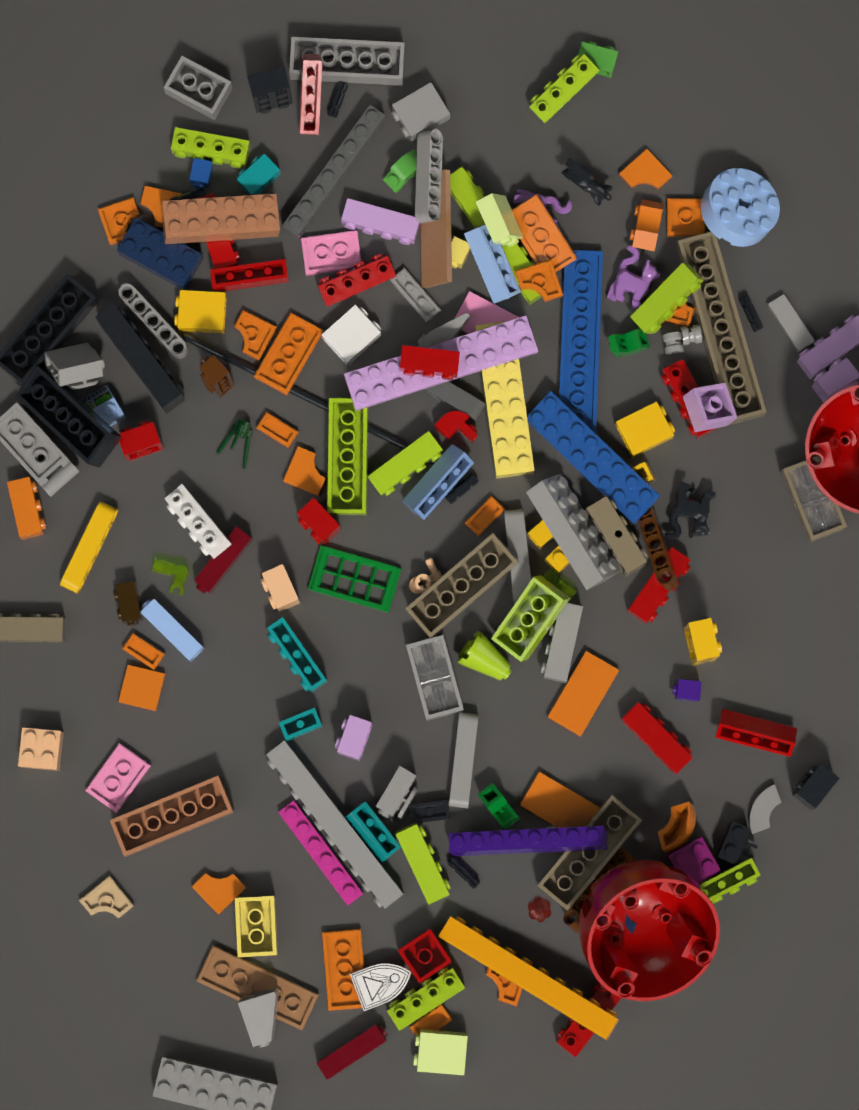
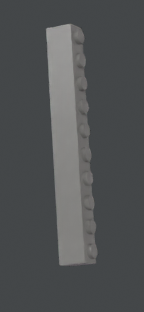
[266,741,404,909]

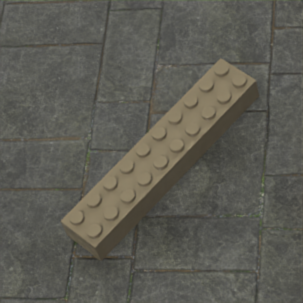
[676,232,766,426]

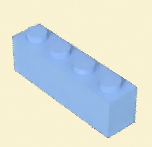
[464,224,521,304]

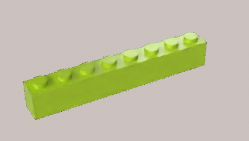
[450,167,541,305]

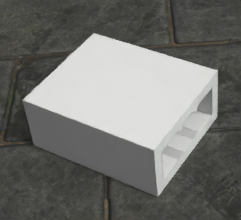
[321,305,381,366]

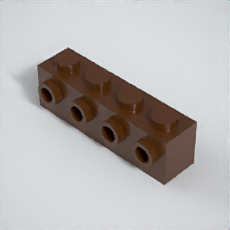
[199,355,234,398]

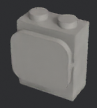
[391,83,450,141]
[45,342,105,389]
[376,766,418,819]

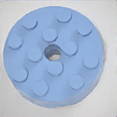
[701,168,780,247]

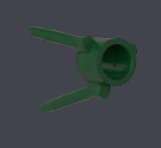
[216,419,253,469]

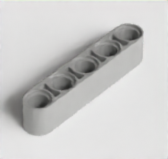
[415,129,443,223]
[118,283,188,359]
[504,509,531,603]
[449,712,479,809]

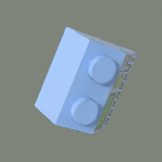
[82,385,126,426]

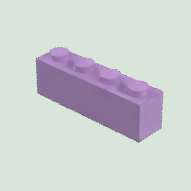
[341,198,420,245]
[797,315,859,380]

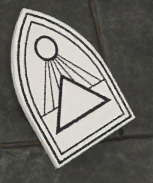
[350,963,411,1011]

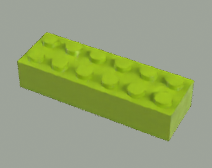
[327,398,368,515]

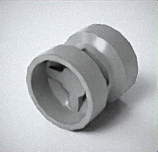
[680,324,702,346]
[662,332,684,355]

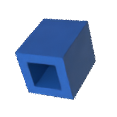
[189,158,214,189]

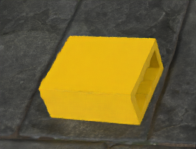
[174,290,227,334]
[615,402,675,458]

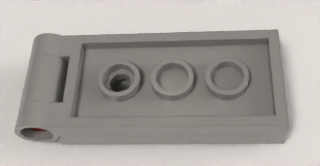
[0,403,79,497]

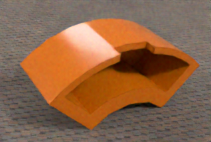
[630,199,664,251]
[658,802,696,855]

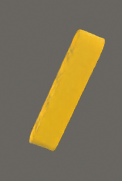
[60,501,118,594]

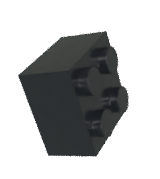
[792,763,840,810]

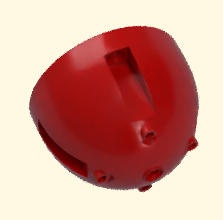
[805,381,859,514]
[579,860,720,1001]

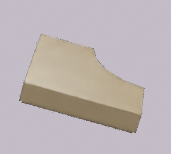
[79,876,134,918]

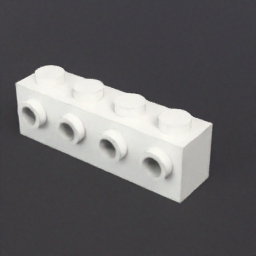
[164,484,231,559]

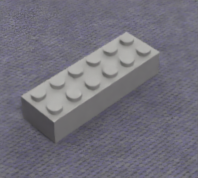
[289,37,405,86]
[526,473,621,590]
[153,1056,278,1110]

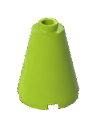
[456,631,512,680]

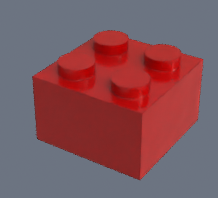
[119,421,164,462]
[297,498,341,546]
[398,929,452,983]

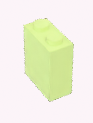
[476,193,523,247]
[413,1029,468,1075]

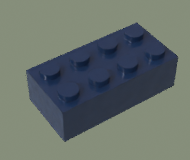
[117,218,203,290]

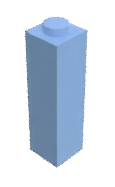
[141,599,204,662]

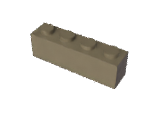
[0,614,65,642]

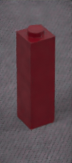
[194,526,253,594]
[316,1024,388,1080]

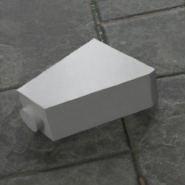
[238,987,279,1048]

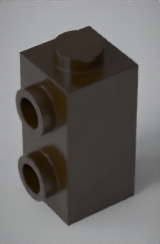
[113,581,143,626]

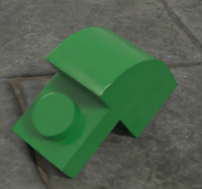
[608,329,650,357]
[477,783,520,830]

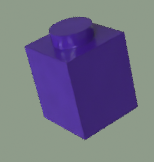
[672,679,702,702]

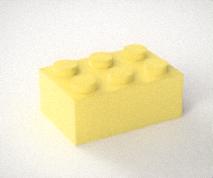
[235,896,278,957]

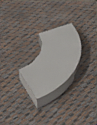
[749,785,782,834]

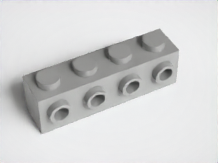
[541,603,583,683]

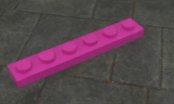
[278,801,363,906]

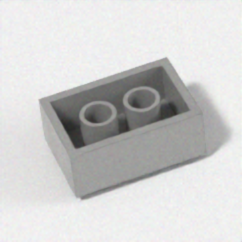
[164,56,233,120]

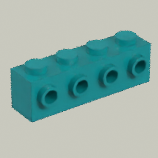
[267,617,327,693]

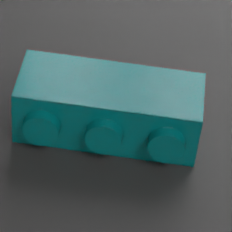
[345,802,401,864]

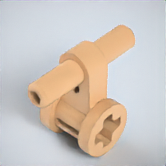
[409,558,442,594]

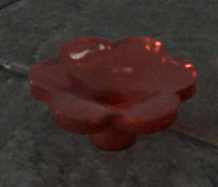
[528,898,551,922]

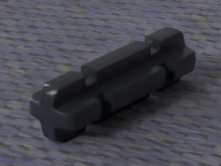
[327,81,348,118]
[169,188,206,201]
[739,295,763,332]
[445,474,479,504]
[448,857,480,889]

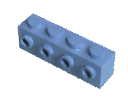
[402,444,474,520]

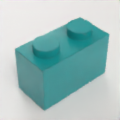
[237,154,281,195]
[279,708,323,742]

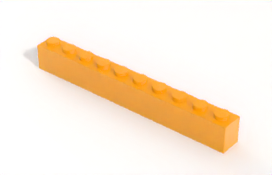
[438,916,619,1040]

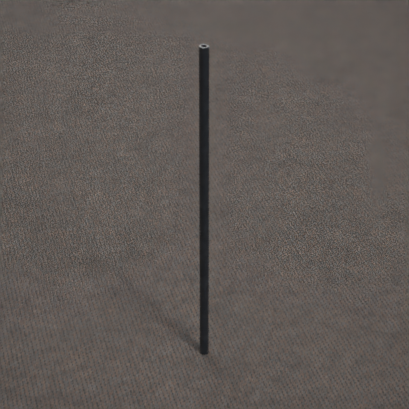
[183,333,438,465]

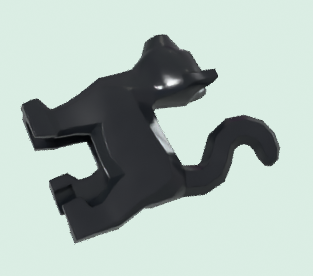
[561,158,613,206]
[664,482,716,540]

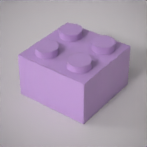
[812,358,859,402]
[683,383,737,432]
[335,715,373,761]

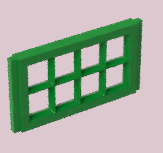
[308,546,401,613]

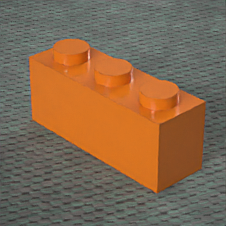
[7,477,46,540]

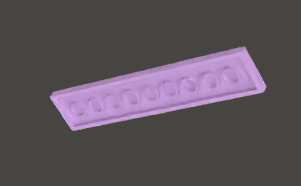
[344,316,538,411]

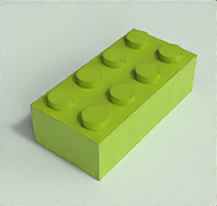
[491,575,570,662]

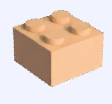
[260,564,300,613]
[18,728,64,771]

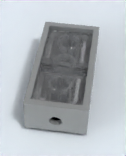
[406,635,464,721]

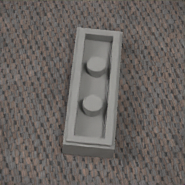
[390,268,441,323]
[768,294,815,352]

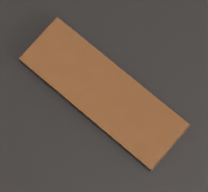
[420,169,452,288]
[196,945,319,1030]

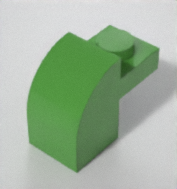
[383,149,417,193]

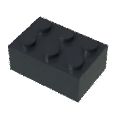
[247,66,293,114]

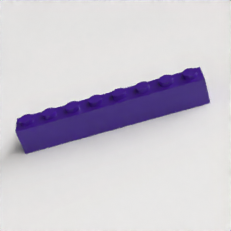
[449,826,607,856]

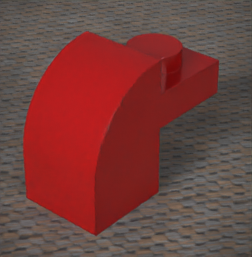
[435,411,478,443]

